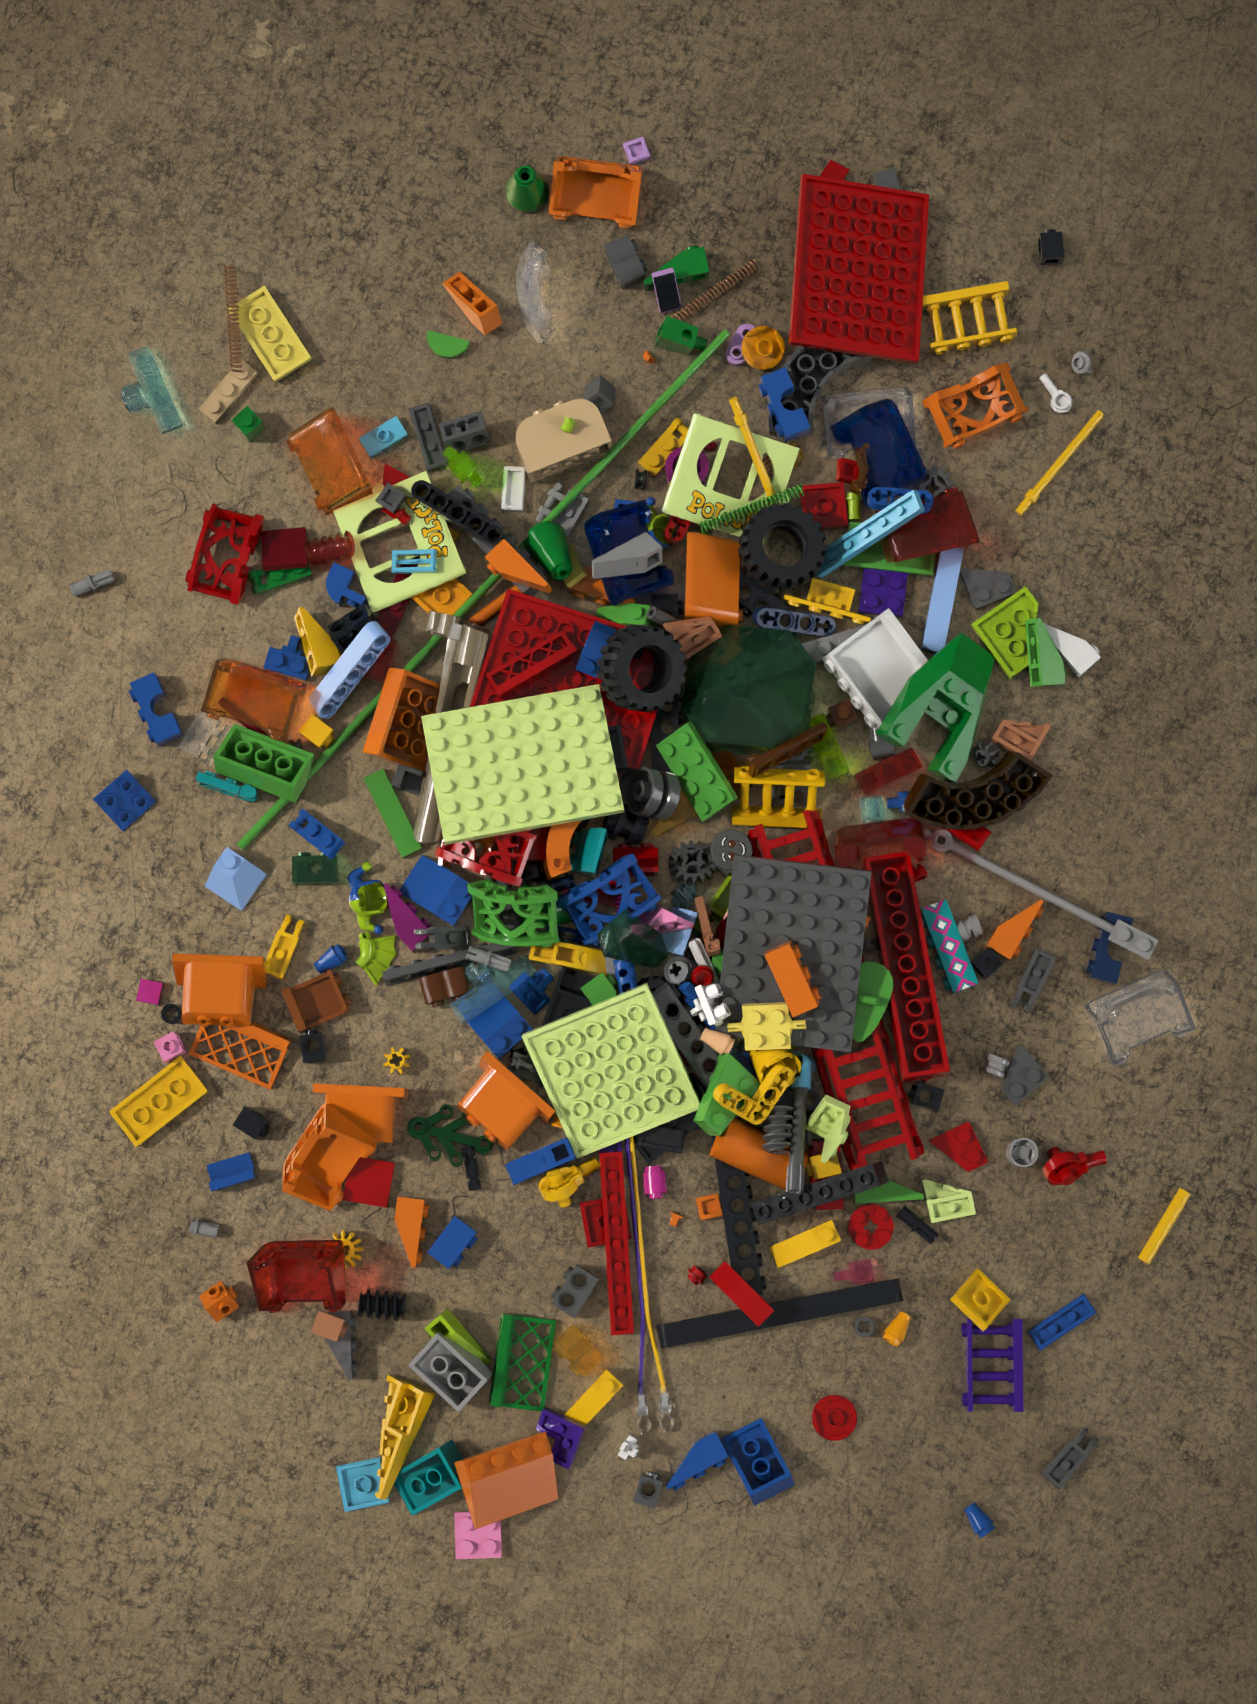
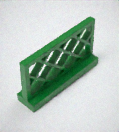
[488,1313,556,1412]

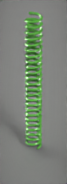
[700,484,804,534]

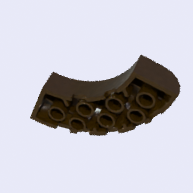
[903,751,1053,830]

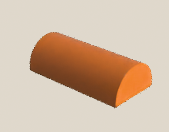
[709,1117,808,1190]

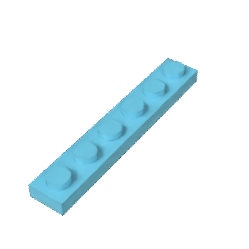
[816,490,925,578]

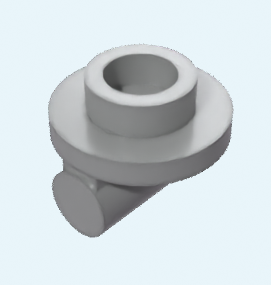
[1072,351,1092,375]

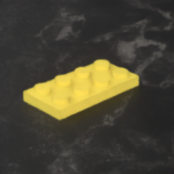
[228,285,312,383]

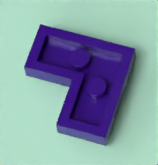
[535,1407,586,1469]

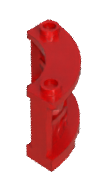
[185,503,264,605]
[434,830,537,887]

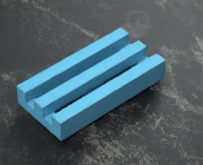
[392,549,437,574]

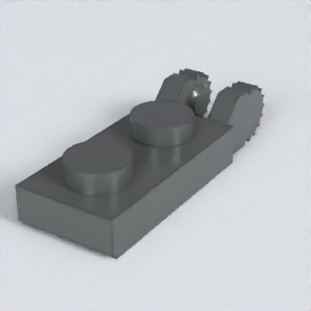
[415,927,470,950]
[1011,948,1057,1014]
[1041,1427,1099,1490]

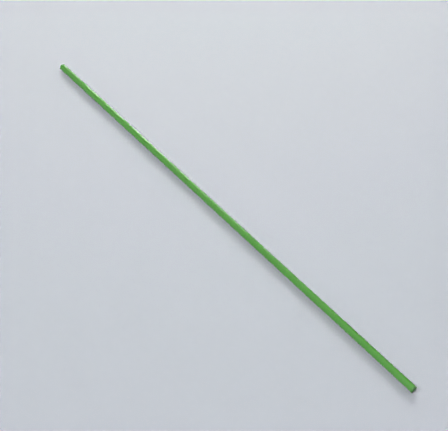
[237,329,730,850]

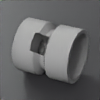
[1006,1138,1038,1168]

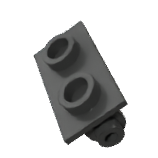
[508,1052,544,1086]

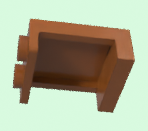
[281,969,352,1033]

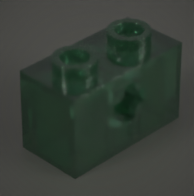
[292,852,339,885]

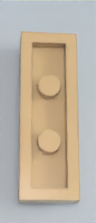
[199,359,258,424]

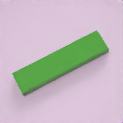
[363,769,423,858]

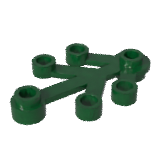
[407,1104,493,1167]

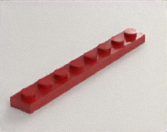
[599,1151,634,1336]

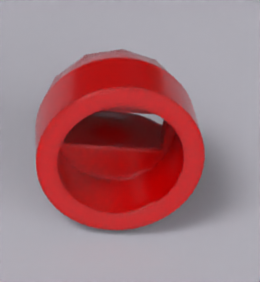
[912,864,928,882]

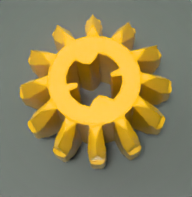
[325,1230,364,1269]

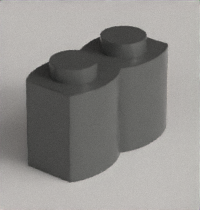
[604,235,648,288]

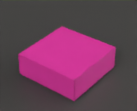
[136,979,164,1005]

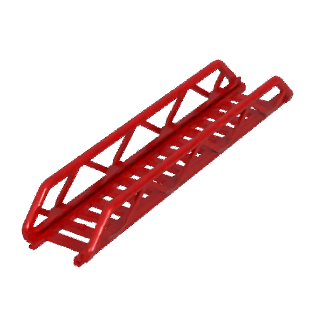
[748,810,924,1171]

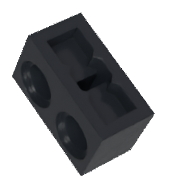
[328,603,378,654]

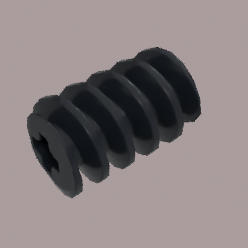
[358,1288,407,1321]

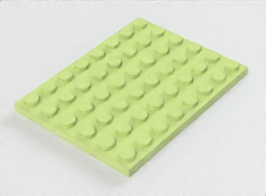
[421,684,624,845]

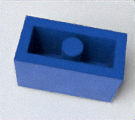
[427,1216,478,1269]

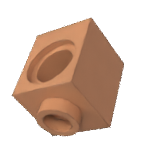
[311,1310,348,1342]

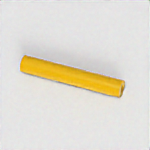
[1138,1188,1191,1265]

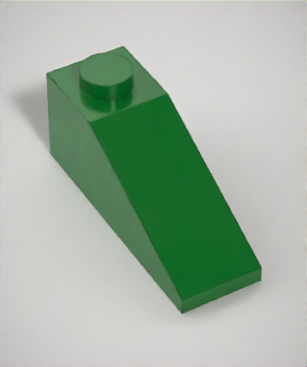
[644,245,709,291]

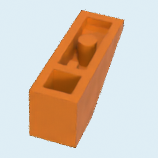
[442,272,502,335]
[485,539,553,593]

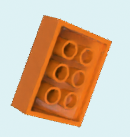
[362,667,455,773]
[454,1432,558,1529]

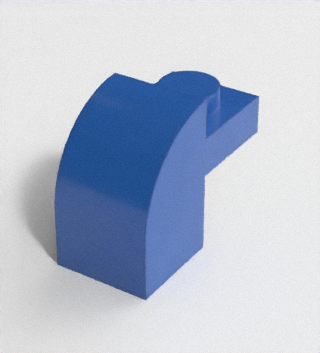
[326,562,368,609]
[575,621,616,678]

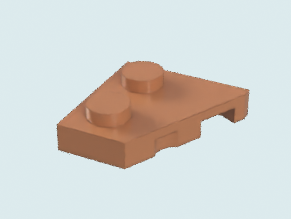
[991,720,1051,761]

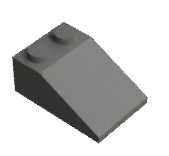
[408,1332,494,1412]

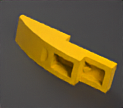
[529,942,607,976]

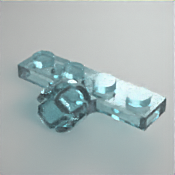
[121,346,183,434]
[450,955,537,1025]

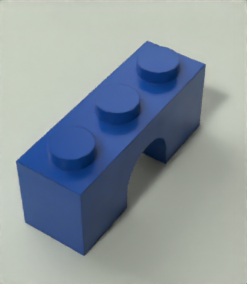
[758,367,811,443]
[129,672,184,747]

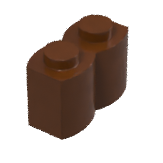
[419,966,470,1008]

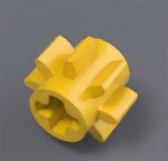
[383,1047,411,1074]

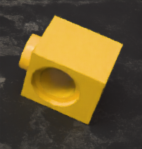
[298,714,335,750]
[806,1153,842,1180]

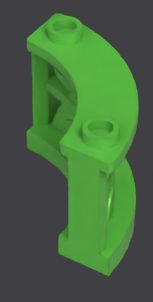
[467,879,559,947]

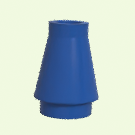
[313,944,348,974]
[964,1502,995,1539]

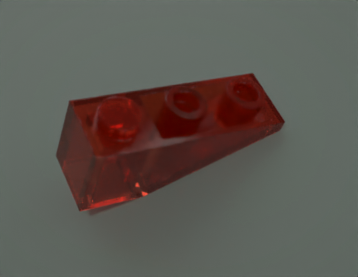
[853,747,923,798]

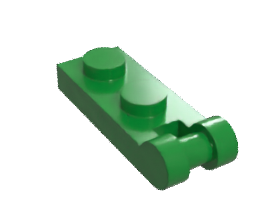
[248,560,313,595]

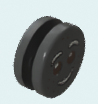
[710,830,753,873]

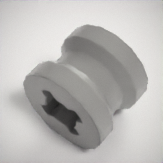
[982,1054,1010,1079]

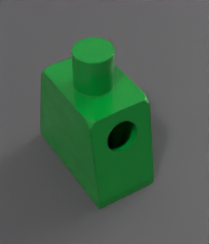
[654,316,708,355]

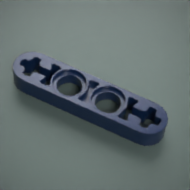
[752,607,836,636]

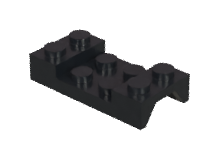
[542,966,594,1026]

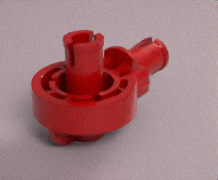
[1043,1147,1107,1186]

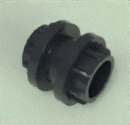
[602,803,649,847]

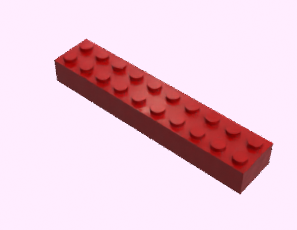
[862,851,950,1083]

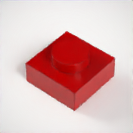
[836,457,861,485]

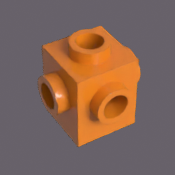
[199,1280,239,1322]

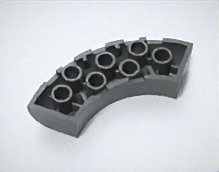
[768,346,872,437]

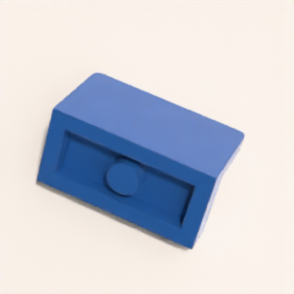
[207,1153,257,1191]

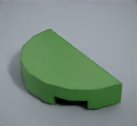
[427,330,470,359]

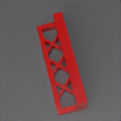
[485,630,577,698]

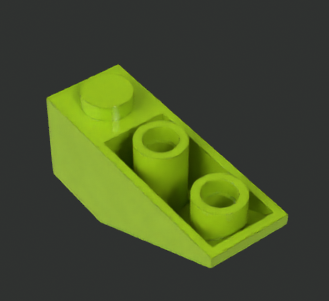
[424,1308,491,1365]

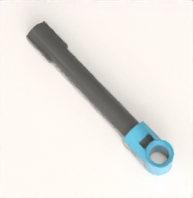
[786,1051,817,1193]

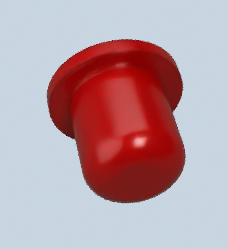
[393,507,411,525]

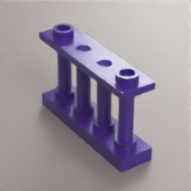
[961,1318,1024,1412]

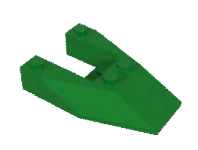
[876,633,995,783]

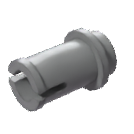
[189,1218,219,1238]

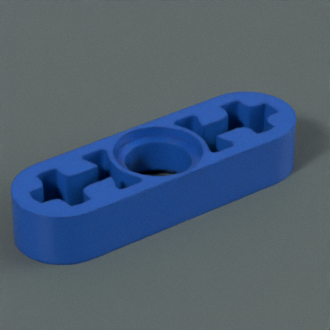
[867,487,933,514]

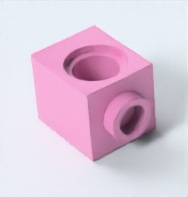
[154,1031,188,1063]

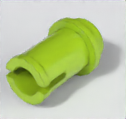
[845,493,863,521]

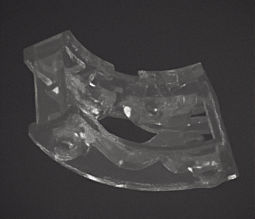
[516,241,556,346]

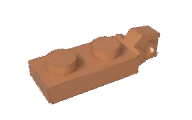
[694,896,721,957]

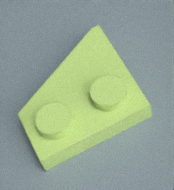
[922,1179,976,1223]

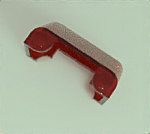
[875,487,980,563]
[835,817,929,868]
[247,1240,346,1313]

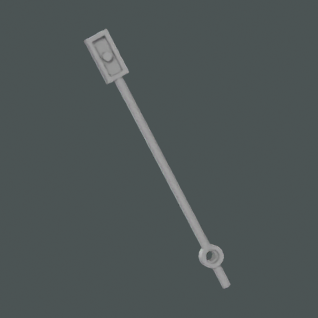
[910,822,1159,960]

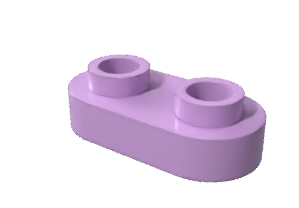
[726,324,754,366]

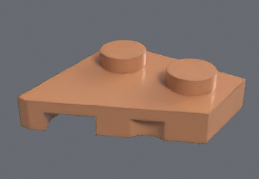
[663,616,722,661]

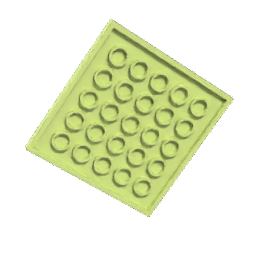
[521,983,700,1159]

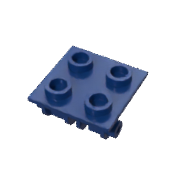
[93,769,156,831]

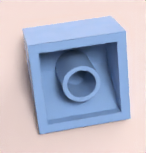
[654,906,698,957]

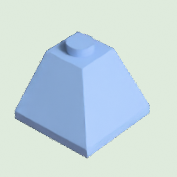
[205,847,267,911]

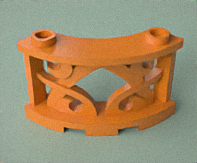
[922,362,1029,449]
[543,820,582,881]

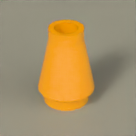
[882,1311,911,1347]

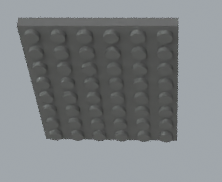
[715,854,872,1052]

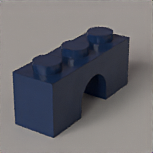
[1085,912,1133,985]

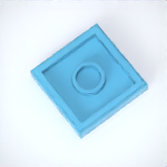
[336,1457,390,1512]

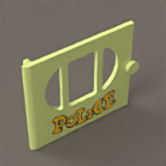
[661,413,800,545]
[333,471,467,613]

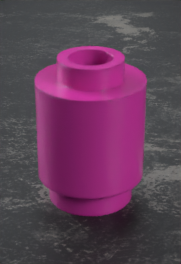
[642,1166,667,1199]

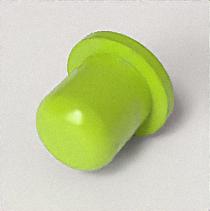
[561,416,578,433]

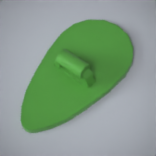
[853,962,893,1042]

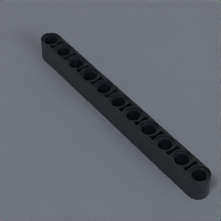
[655,1278,904,1348]

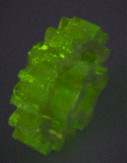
[442,446,483,488]

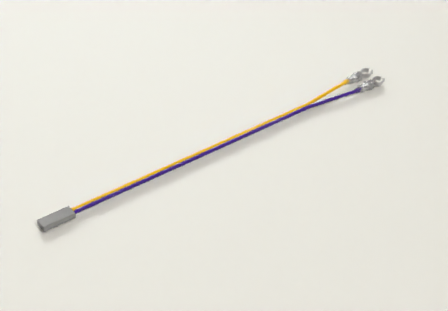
[603,940,674,1435]

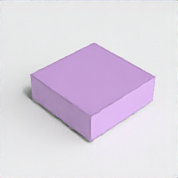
[623,137,651,165]

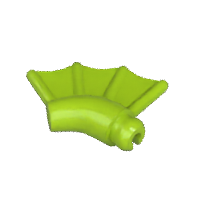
[355,932,397,986]

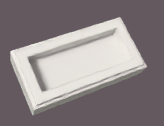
[501,466,526,512]

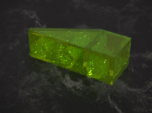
[802,713,850,783]

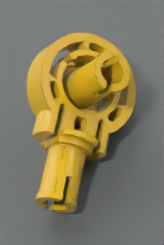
[538,1156,600,1208]

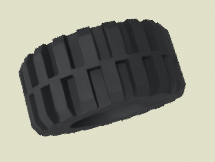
[738,503,827,592]
[597,624,687,712]

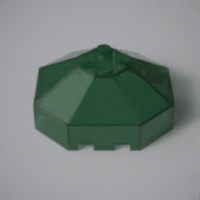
[681,625,816,756]

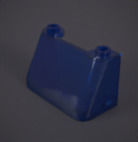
[830,399,926,507]
[584,500,674,606]

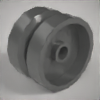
[626,766,680,821]

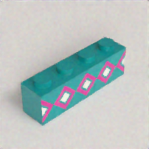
[920,899,979,994]

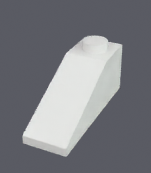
[1043,623,1101,678]

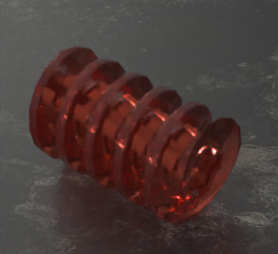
[304,530,355,567]

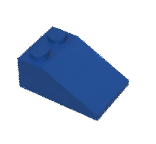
[399,855,472,927]
[456,980,533,1060]
[721,1418,795,1506]

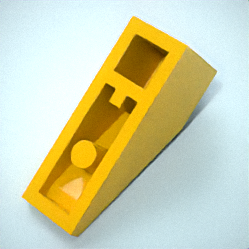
[294,607,342,677]
[769,1219,841,1268]
[564,1369,623,1426]

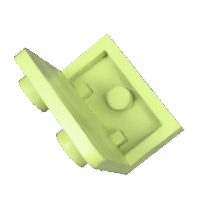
[806,1095,851,1163]

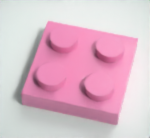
[454,1511,502,1559]

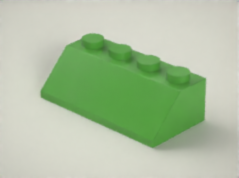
[213,724,314,803]

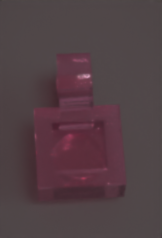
[833,1259,875,1286]

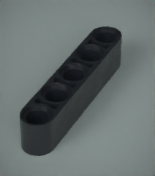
[411,480,507,549]

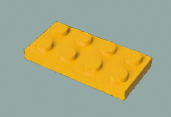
[109,1056,209,1147]

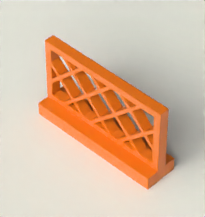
[188,1021,294,1090]

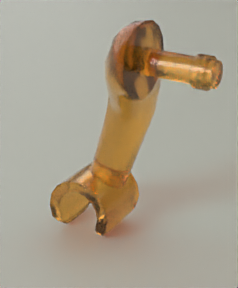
[849,443,869,495]

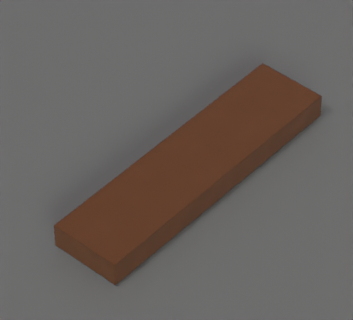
[748,722,828,778]

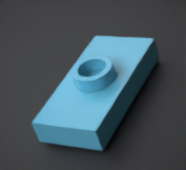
[359,416,408,459]

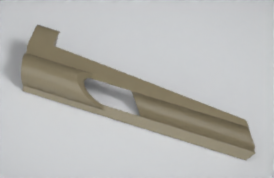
[413,611,490,845]

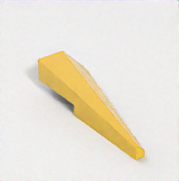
[375,1375,436,1500]

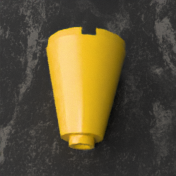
[746,1049,801,1090]

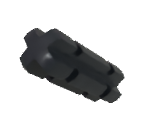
[461,1146,481,1191]

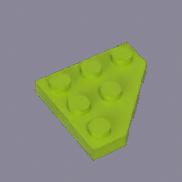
[971,586,1039,679]

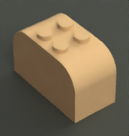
[516,399,612,484]

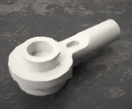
[1039,373,1072,413]

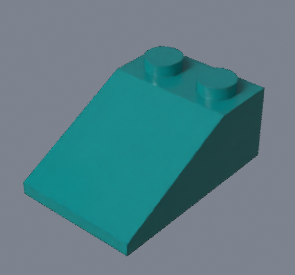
[569,828,608,879]
[394,1439,463,1516]

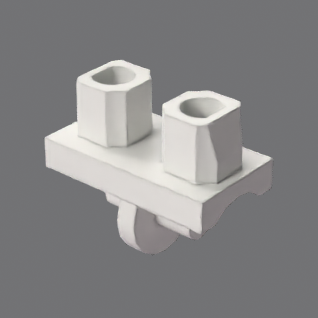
[690,984,731,1027]

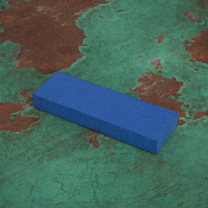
[1027,1293,1097,1351]

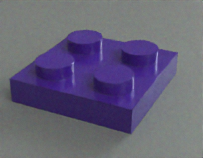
[858,568,908,618]

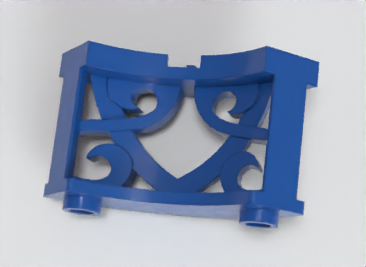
[556,853,662,945]

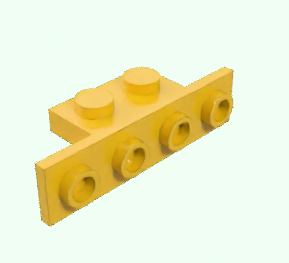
[784,578,871,625]

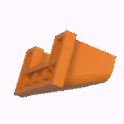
[172,953,267,1027]
[457,1051,555,1151]
[313,1083,408,1146]

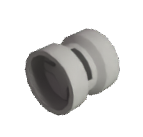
[955,914,983,942]

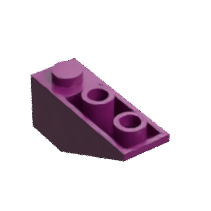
[384,883,432,952]

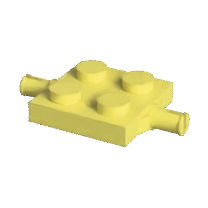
[727,1002,806,1051]

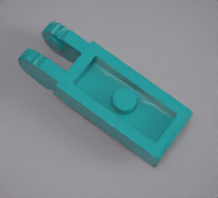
[195,771,258,803]

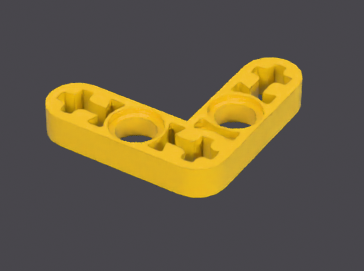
[713,1063,793,1125]

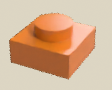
[696,1193,723,1220]

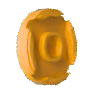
[741,325,785,370]

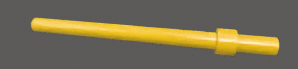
[729,396,780,505]
[1015,410,1104,516]

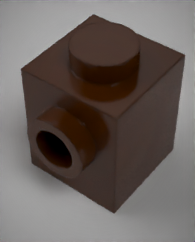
[825,699,858,732]

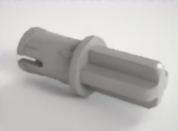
[69,569,114,597]
[465,945,511,971]

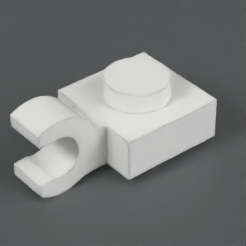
[618,1434,639,1460]

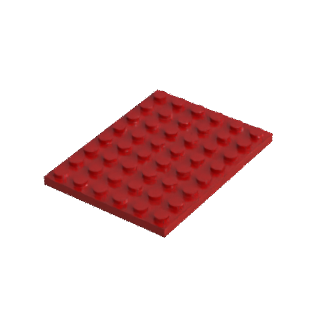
[789,174,929,364]
[470,588,657,770]

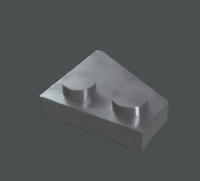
[959,568,1016,610]

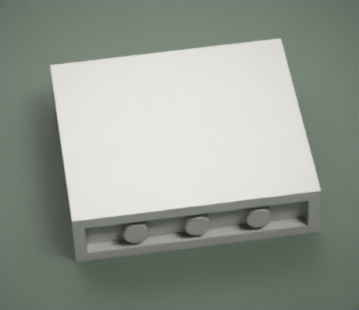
[822,608,928,730]

